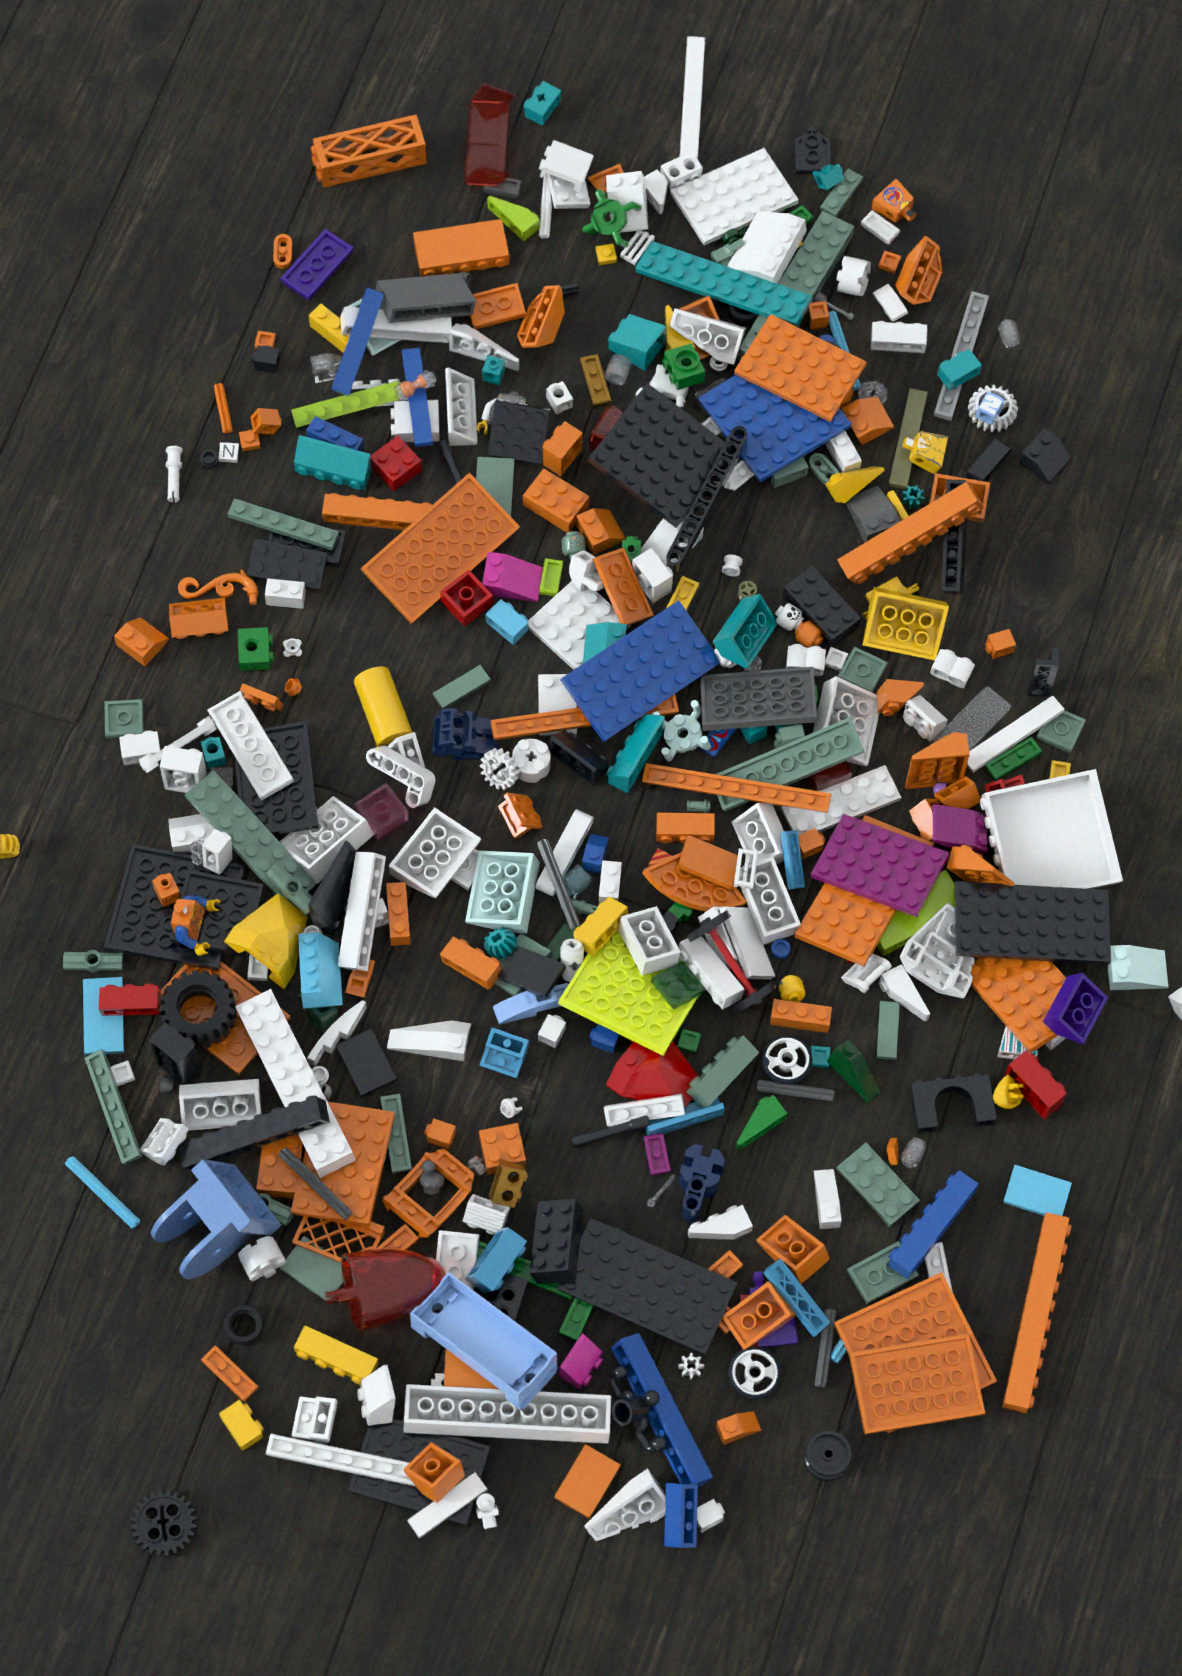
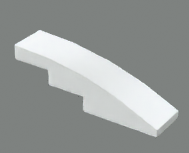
[307,1000,367,1067]

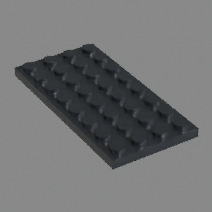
[954,881,1111,965]
[557,1218,738,1356]

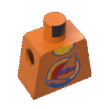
[872,179,916,223]

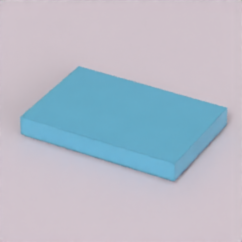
[1003,1165,1072,1216]

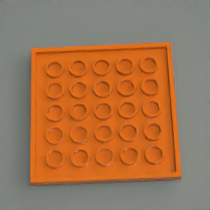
[834,1272,997,1434]

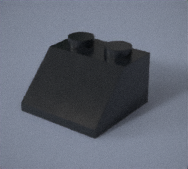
[1020,428,1071,484]

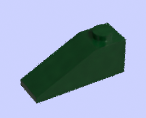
[827,1040,880,1103]

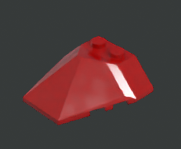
[606,1041,699,1109]

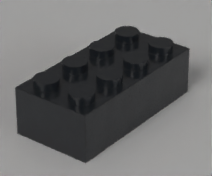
[782,566,861,648]
[149,1022,202,1085]
[529,1199,583,1284]

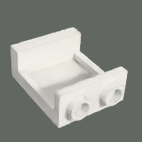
[539,140,594,192]

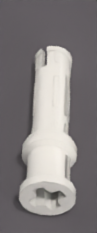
[166,446,182,502]

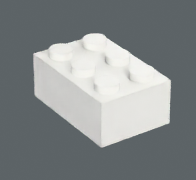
[160,745,207,793]
[618,906,681,975]

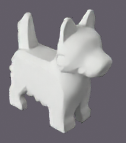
[636,364,689,408]

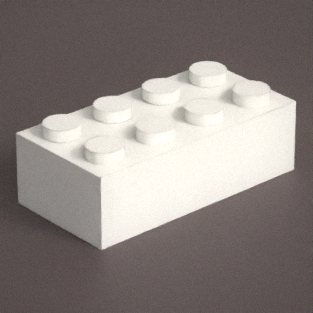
[738,857,801,945]

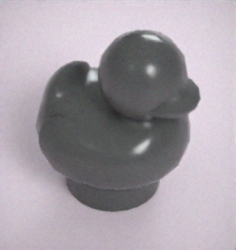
[420,1160,444,1195]

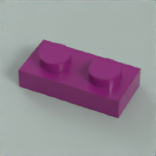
[643,1133,670,1176]

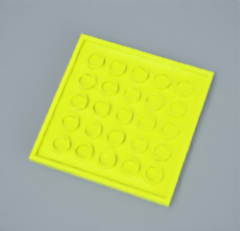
[558,930,703,1056]

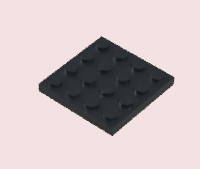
[170,870,264,957]

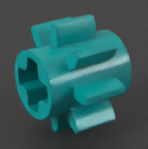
[902,485,925,509]

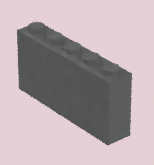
[375,273,476,323]

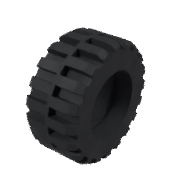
[160,970,237,1049]

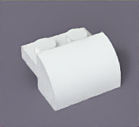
[140,1118,189,1165]
[292,1397,338,1443]

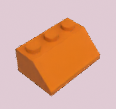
[929,473,990,522]
[169,598,228,639]

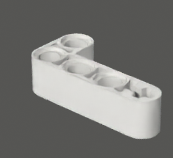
[366,745,435,808]

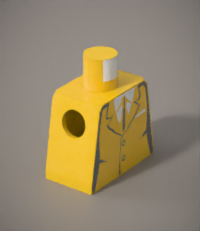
[902,432,948,474]

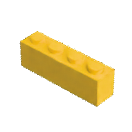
[294,1326,379,1385]

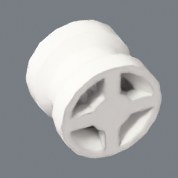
[722,555,742,576]

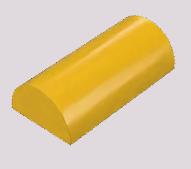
[354,667,412,747]

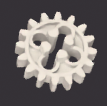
[480,748,520,790]

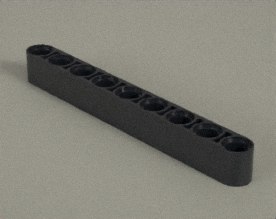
[666,426,748,572]

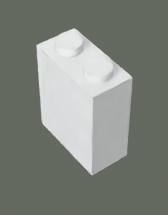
[391,400,439,442]

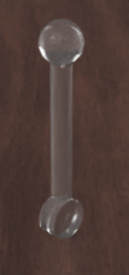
[647,1174,677,1207]

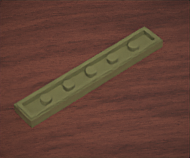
[888,388,928,489]

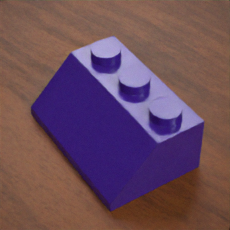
[1043,973,1108,1044]

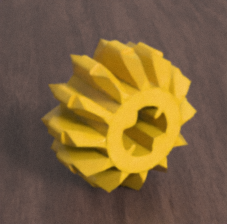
[0,834,20,859]

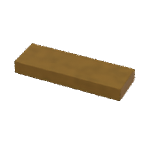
[580,354,611,408]

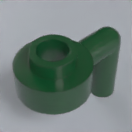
[721,227,748,245]

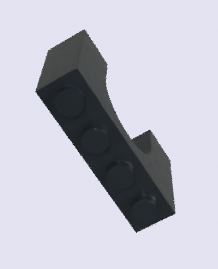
[909,1073,997,1134]

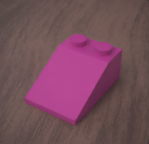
[482,552,543,602]

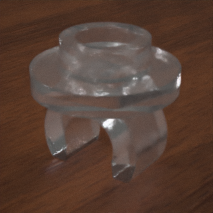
[467,1155,487,1176]

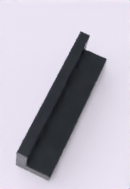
[1027,648,1059,697]

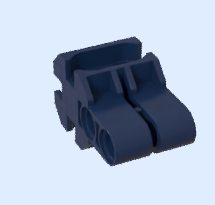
[432,708,499,760]
[679,1144,725,1223]

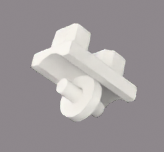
[476,1493,499,1529]

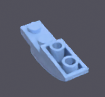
[493,983,568,1025]

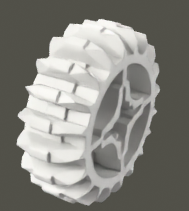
[968,385,1018,433]

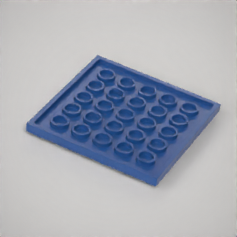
[698,375,852,483]

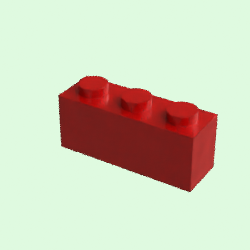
[98,984,161,1016]

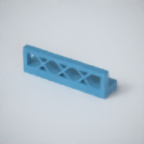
[645,1097,724,1136]
[763,1258,830,1337]

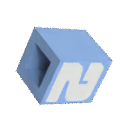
[976,392,1004,425]

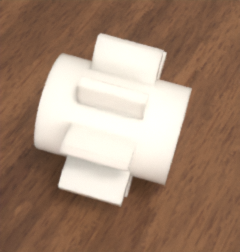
[678,1353,704,1380]

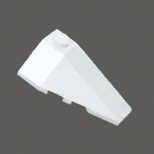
[670,308,746,365]
[449,323,519,371]
[387,1020,471,1061]
[585,1469,666,1541]

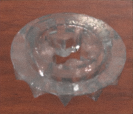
[858,380,887,404]

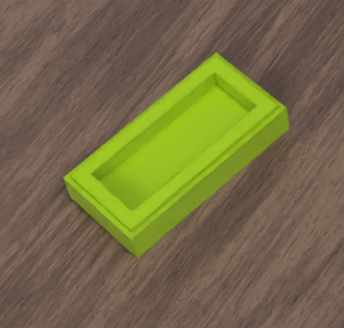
[539,558,563,597]

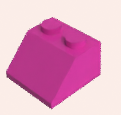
[560,1334,603,1390]

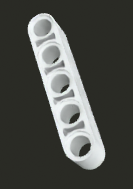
[535,809,594,897]

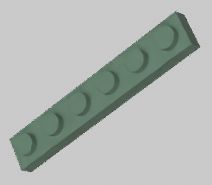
[228,498,339,550]
[85,1049,142,1165]

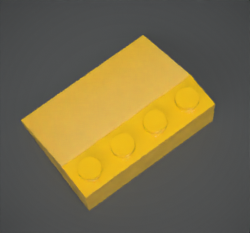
[863,587,949,660]

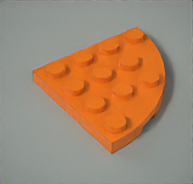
[642,852,747,911]

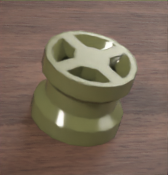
[738,581,757,601]

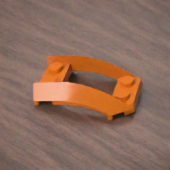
[383,1149,474,1237]

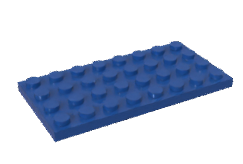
[560,600,720,742]

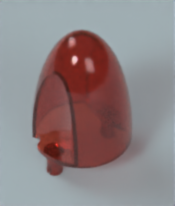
[325,1249,446,1332]

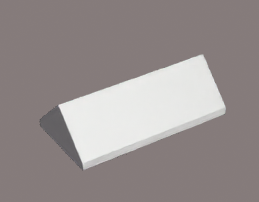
[445,368,478,446]

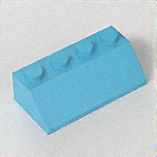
[298,932,343,1008]

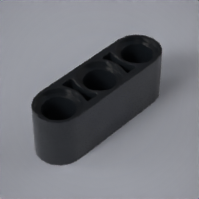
[965,438,1012,482]

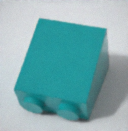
[608,314,666,371]

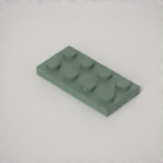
[836,1143,920,1227]

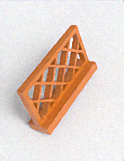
[292,1216,385,1273]

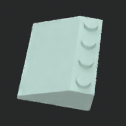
[465,851,540,934]

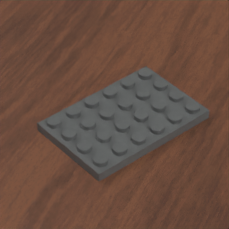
[701,666,817,731]

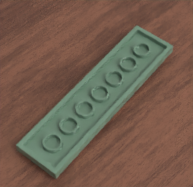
[715,717,865,812]
[184,770,317,905]

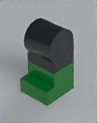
[663,902,693,935]

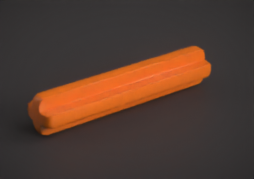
[214,383,233,434]

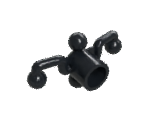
[610,1365,667,1453]

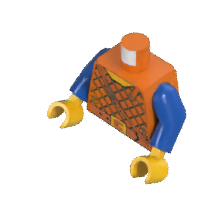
[171,895,221,956]

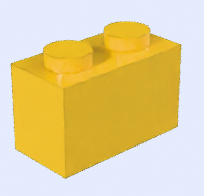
[219,1400,264,1451]

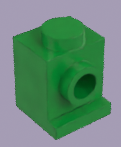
[622,536,642,565]

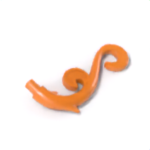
[178,570,259,605]

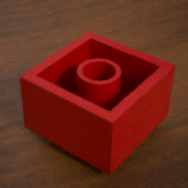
[370,436,422,492]
[440,570,493,627]

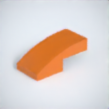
[345,960,375,998]

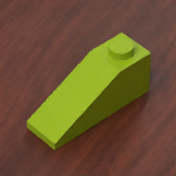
[487,196,540,242]

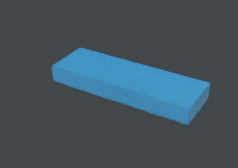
[780,830,805,889]

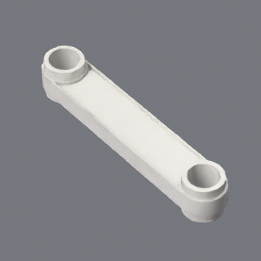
[138,716,218,773]

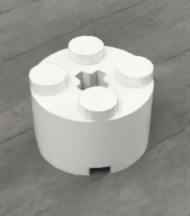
[837,256,871,296]
[512,739,550,783]
[238,1236,286,1281]

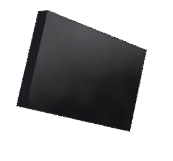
[497,945,567,999]
[336,1029,397,1097]

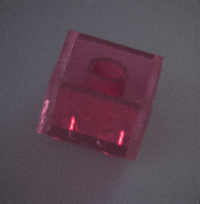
[355,783,409,841]

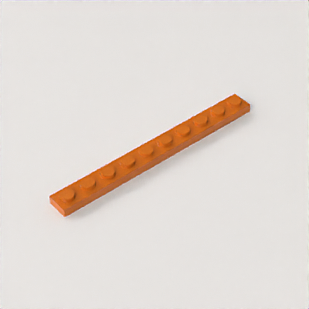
[490,694,679,740]
[642,763,832,813]

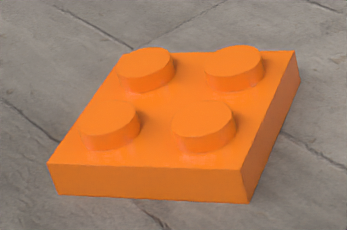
[240,684,283,712]

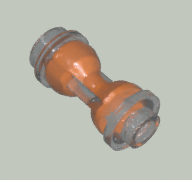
[394,370,436,400]

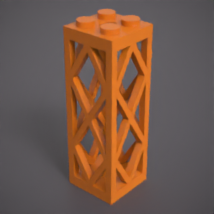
[311,115,427,188]

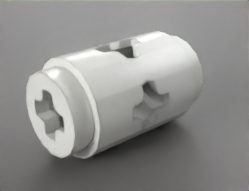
[560,939,584,982]

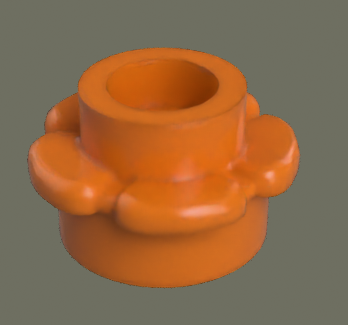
[285,678,302,696]

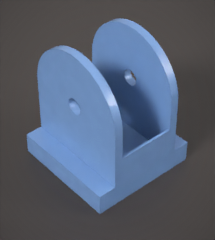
[151,1159,282,1279]

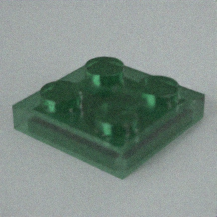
[651,961,706,1010]

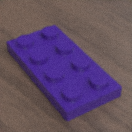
[280,229,354,301]

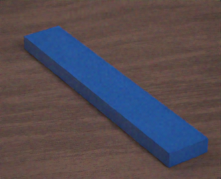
[331,287,384,396]
[402,348,433,447]

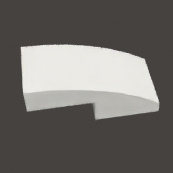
[873,284,908,322]

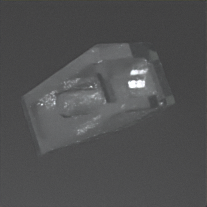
[310,353,342,383]

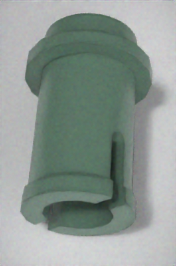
[687,799,710,813]

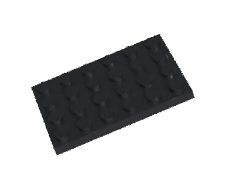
[235,721,319,835]
[348,1418,490,1527]

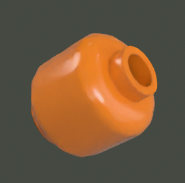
[794,621,823,648]

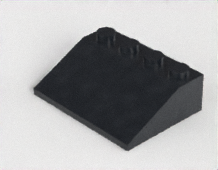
[308,840,357,935]

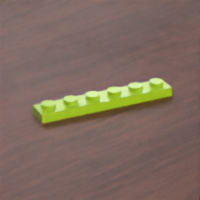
[291,381,402,427]

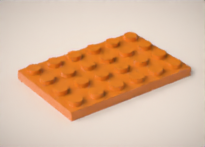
[734,314,867,422]
[970,958,1066,1053]
[161,961,290,1075]
[291,1102,395,1226]
[849,1334,985,1435]

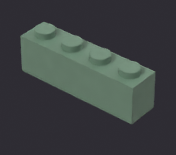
[686,1035,759,1108]

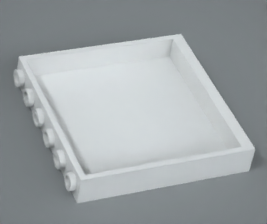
[980,769,1123,889]

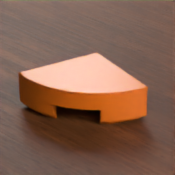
[887,1138,899,1165]

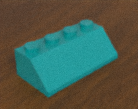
[294,435,372,490]
[713,594,777,668]
[583,622,627,663]
[606,715,665,793]

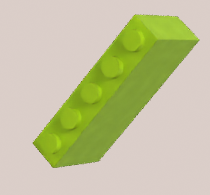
[877,870,955,956]

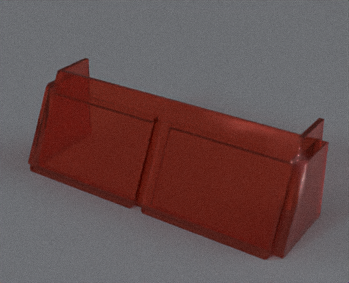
[464,83,515,186]

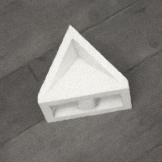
[388,732,425,767]

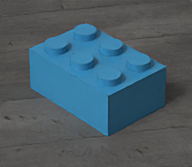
[465,1227,527,1293]

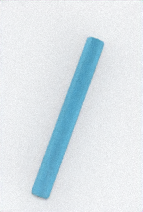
[828,311,861,391]
[65,1156,140,1229]

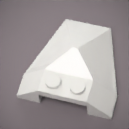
[900,903,975,999]

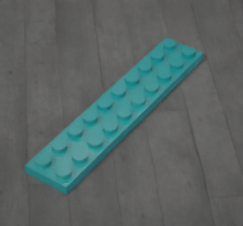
[635,241,813,327]

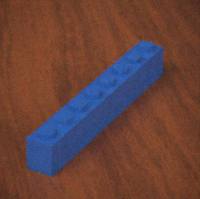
[611,1333,713,1487]

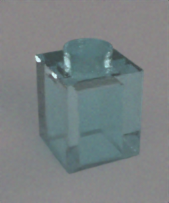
[563,864,591,899]

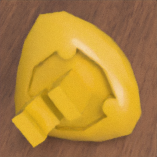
[993,1075,1023,1109]

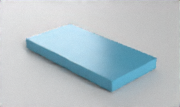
[83,977,124,1055]

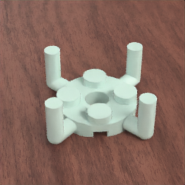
[652,700,711,762]

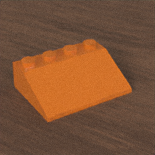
[905,732,970,789]

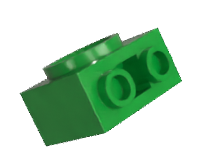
[662,343,705,390]
[238,627,274,671]

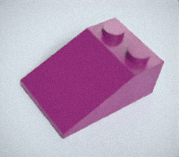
[932,804,988,854]

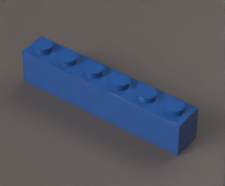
[888,1170,979,1279]

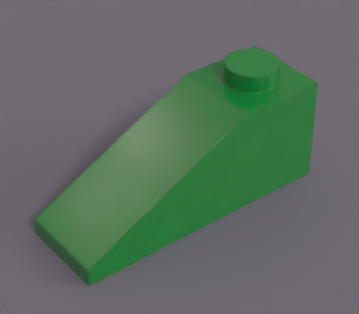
[736,1095,787,1151]

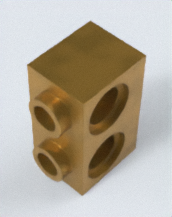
[489,1159,527,1208]

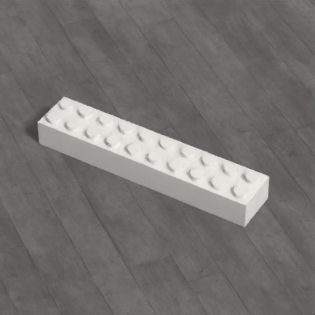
[235,989,356,1178]
[404,1385,611,1443]

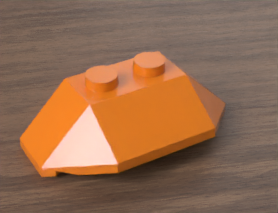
[896,236,942,305]
[517,285,565,348]

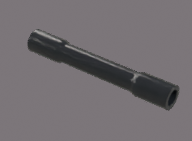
[437,440,463,484]
[571,1115,650,1148]

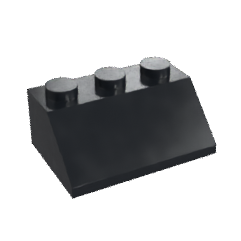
[550,729,609,786]

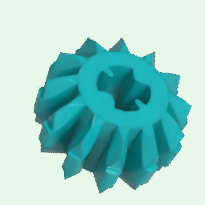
[483,926,517,960]

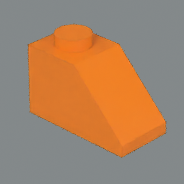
[934,776,980,809]
[716,1411,761,1445]

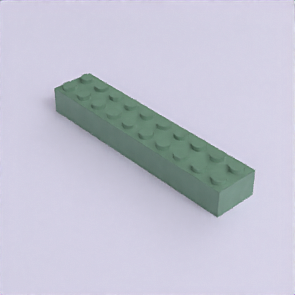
[738,211,854,360]

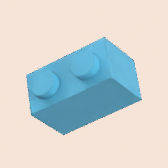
[486,600,529,645]

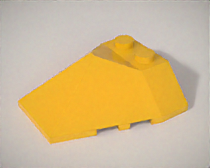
[224,893,308,989]

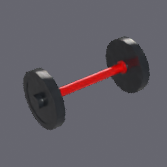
[686,910,777,1013]

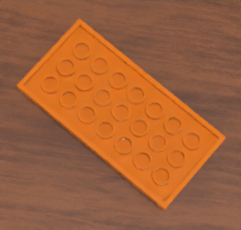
[361,473,520,624]
[795,815,934,967]

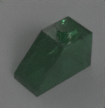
[298,993,338,1033]

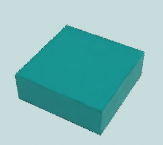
[810,1046,831,1068]

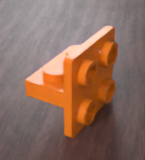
[498,793,543,839]

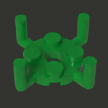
[582,189,642,247]

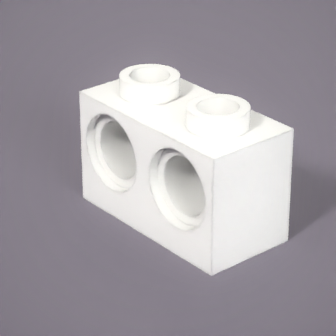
[660,151,702,189]

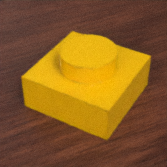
[596,244,617,265]

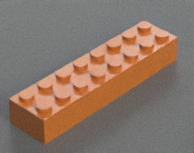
[837,482,984,584]

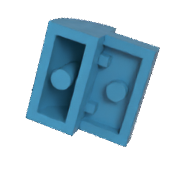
[480,1028,529,1079]

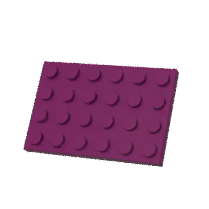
[811,814,949,917]

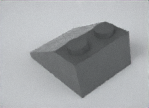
[846,486,900,543]

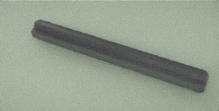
[537,839,581,930]
[279,1147,352,1220]

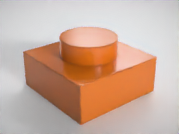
[239,430,261,451]

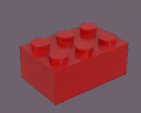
[1004,1050,1067,1120]

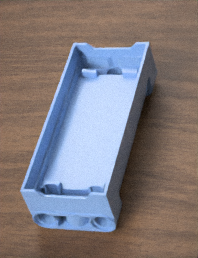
[410,1272,558,1410]

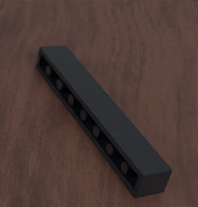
[179,1095,330,1170]

